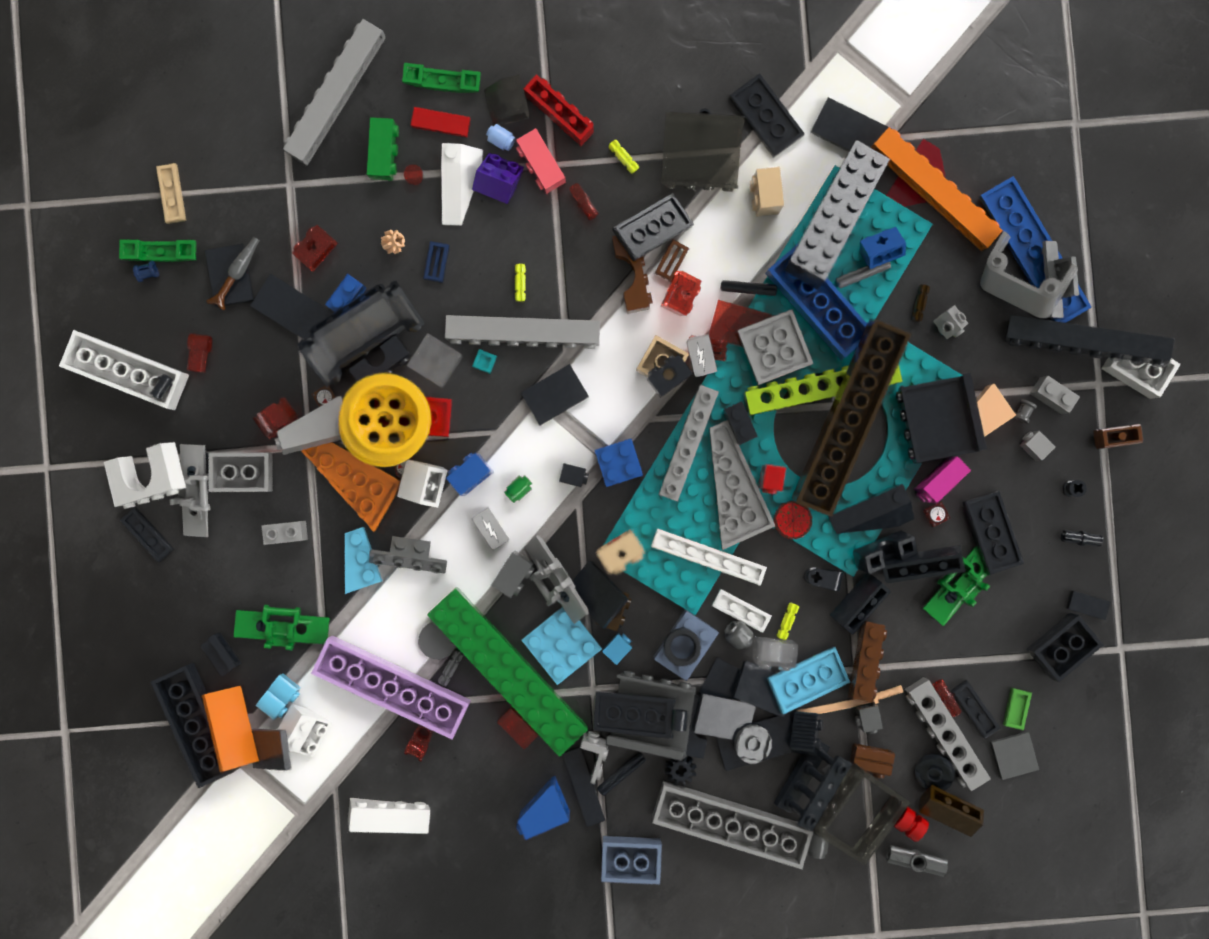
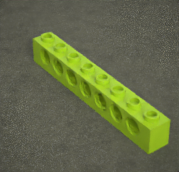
[743,364,902,416]

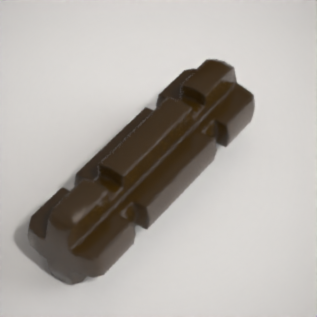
[911,284,930,322]

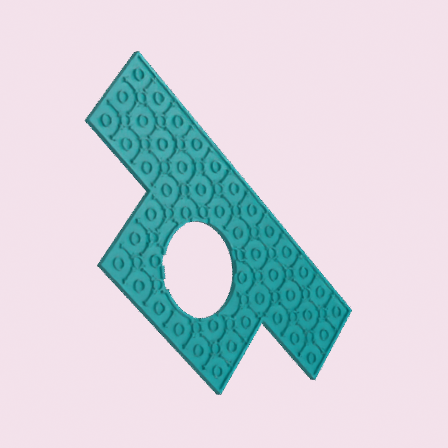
[597,165,961,615]

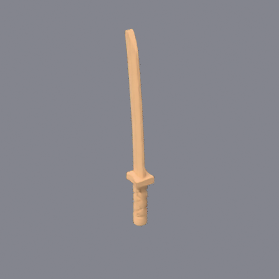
[796,685,903,714]

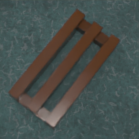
[654,239,689,282]

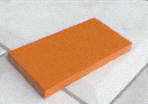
[202,686,259,772]

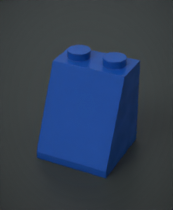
[516,776,570,840]

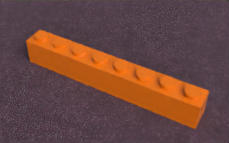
[870,127,1003,251]

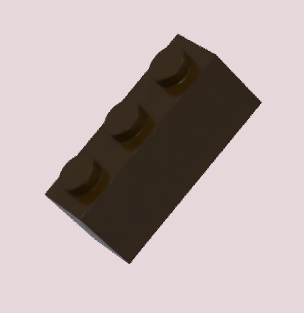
[919,785,984,837]

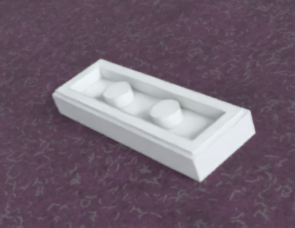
[712,589,772,633]

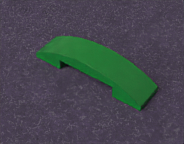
[402,63,481,93]
[119,240,196,262]

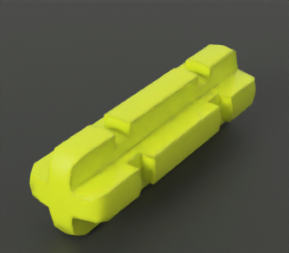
[609,140,639,174]
[515,264,525,302]
[777,603,799,640]

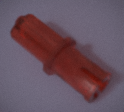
[569,183,599,220]
[932,679,961,717]

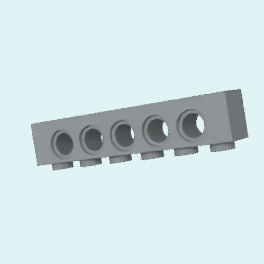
[658,385,718,501]
[905,677,991,791]

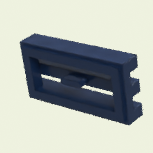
[423,241,450,283]

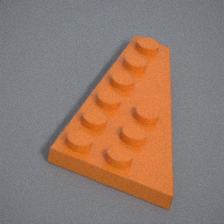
[301,442,400,532]

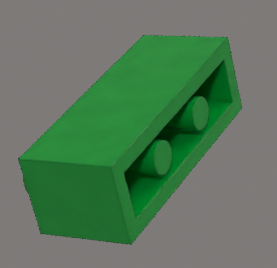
[367,118,399,181]

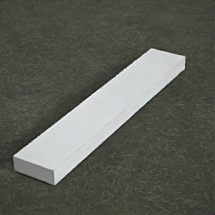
[651,529,767,586]

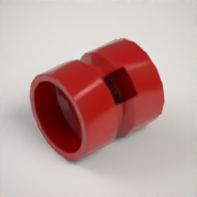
[892,805,929,842]

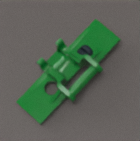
[923,545,990,626]
[234,605,330,650]

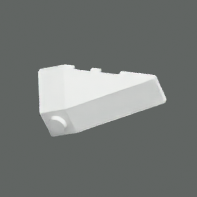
[441,143,483,226]

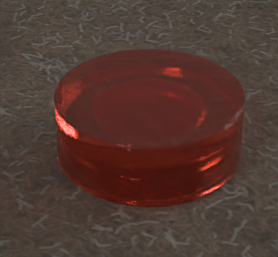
[404,165,424,185]

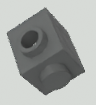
[855,703,883,734]

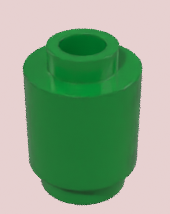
[504,475,532,503]

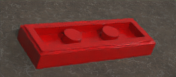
[411,107,471,137]

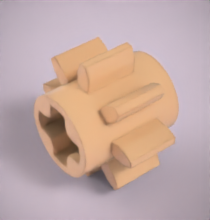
[381,230,405,254]

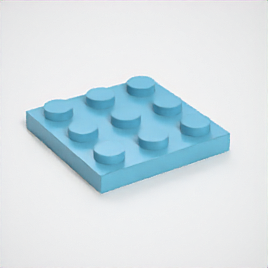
[522,607,602,685]

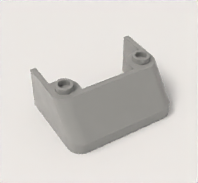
[980,231,1078,319]

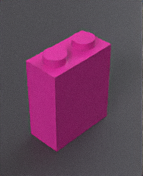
[914,456,971,503]

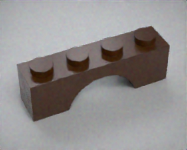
[612,235,653,314]

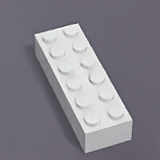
[59,330,189,410]

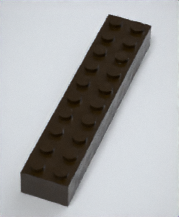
[792,318,912,517]

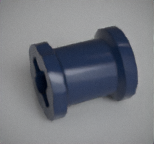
[133,261,159,282]

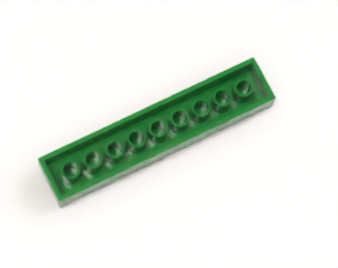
[427,587,588,757]

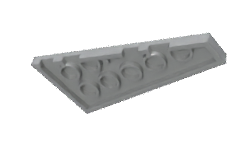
[709,420,775,550]

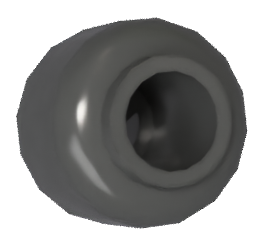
[725,621,753,650]

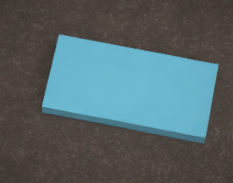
[767,647,850,714]

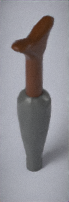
[206,236,260,310]

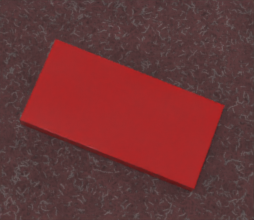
[374,397,452,437]

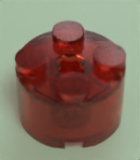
[252,397,299,439]

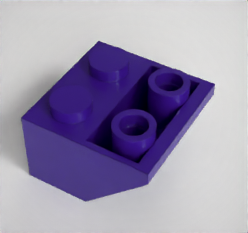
[472,153,524,204]

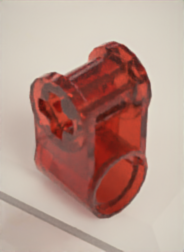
[404,724,434,762]

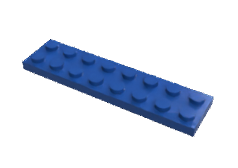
[979,176,1092,323]

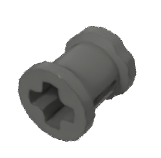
[1013,399,1037,424]

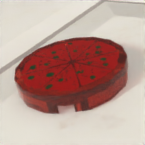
[773,501,812,539]

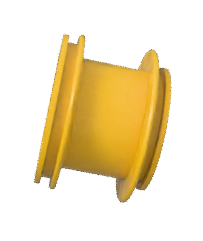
[338,374,431,467]

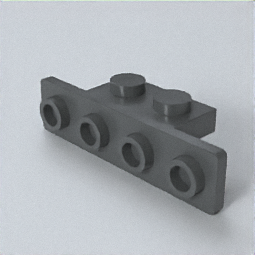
[1042,241,1079,318]
[369,536,447,574]

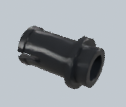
[150,374,173,400]

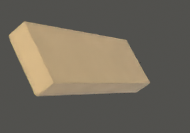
[156,163,186,224]

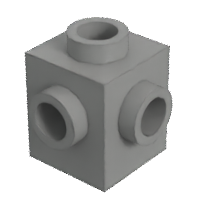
[933,305,968,339]

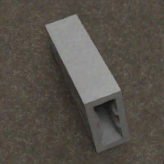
[275,396,343,455]

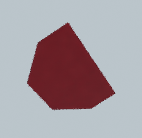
[886,138,946,207]

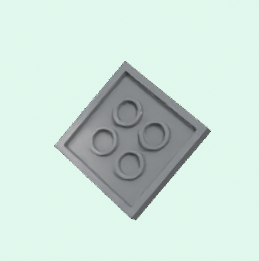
[737,310,813,385]

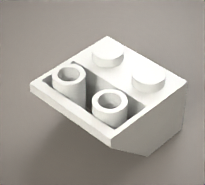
[397,459,447,508]
[277,704,332,757]

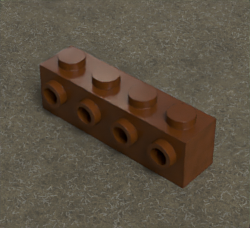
[848,621,887,703]

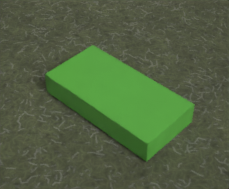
[1003,688,1032,730]

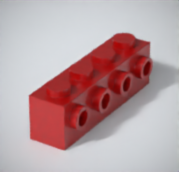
[523,74,594,146]

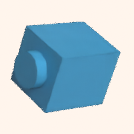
[602,633,632,665]

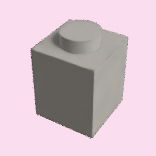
[1020,431,1056,461]

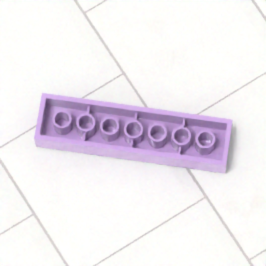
[311,636,471,739]

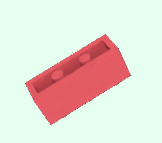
[516,128,566,194]

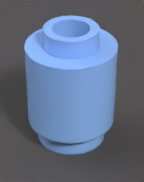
[486,124,516,151]

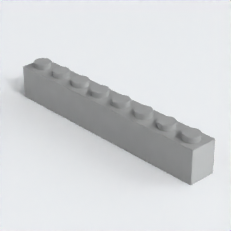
[283,19,386,166]
[445,315,600,349]

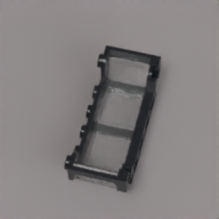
[298,281,425,387]

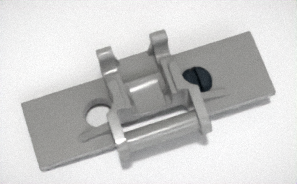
[170,444,210,537]
[525,535,588,624]

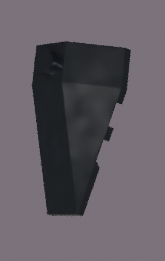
[828,484,915,534]

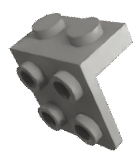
[581,731,608,784]

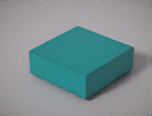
[472,349,497,374]

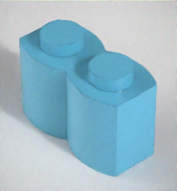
[256,674,301,720]

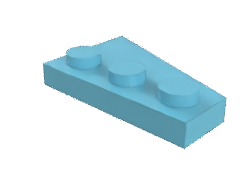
[345,527,383,594]

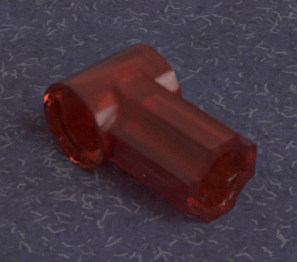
[187,333,212,373]

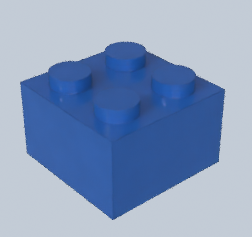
[595,438,643,487]
[446,453,494,496]

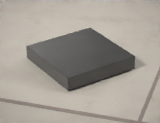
[990,731,1039,780]

